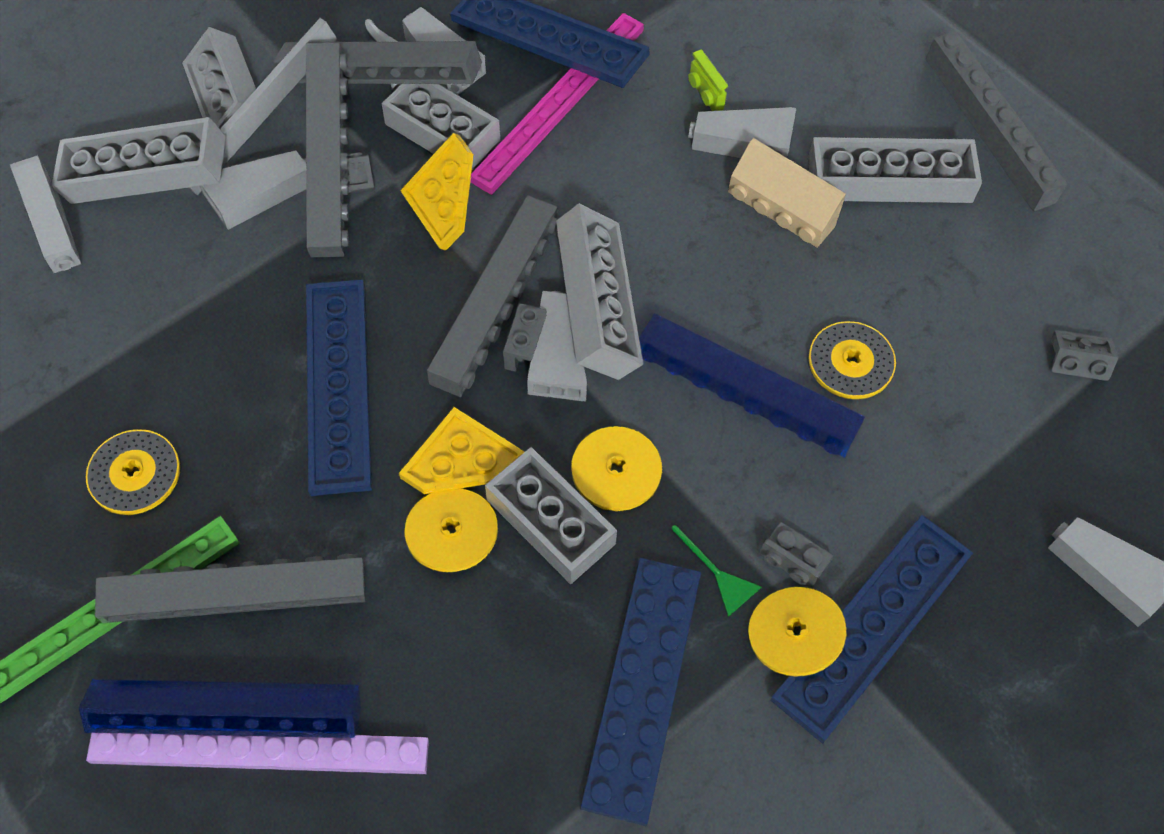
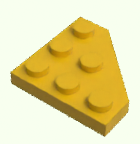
[400,133,474,250]
[399,407,524,494]

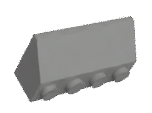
[182,27,256,129]

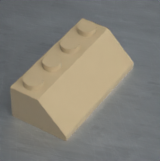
[728,138,846,248]

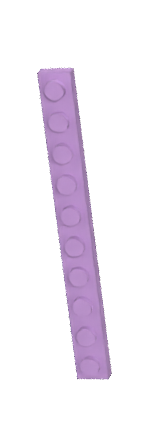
[86,727,429,774]

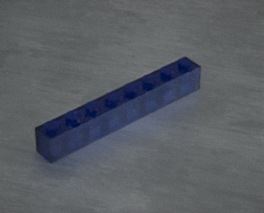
[639,313,865,458]
[79,679,361,738]

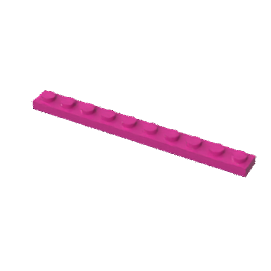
[470,13,644,195]

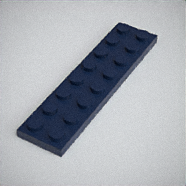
[450,0,650,88]
[306,280,372,496]
[770,515,973,744]
[581,558,701,826]

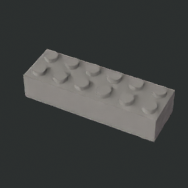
[51,117,226,204]
[808,137,982,203]
[556,203,643,380]

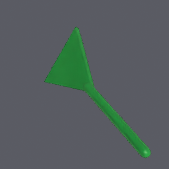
[672,525,762,617]

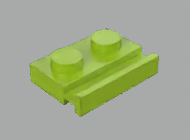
[688,49,728,111]

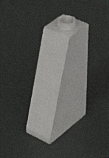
[402,7,486,95]
[688,107,796,158]
[200,150,306,230]
[10,155,81,273]
[527,291,587,402]
[1048,517,1164,627]

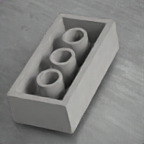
[382,84,500,170]
[485,447,617,584]

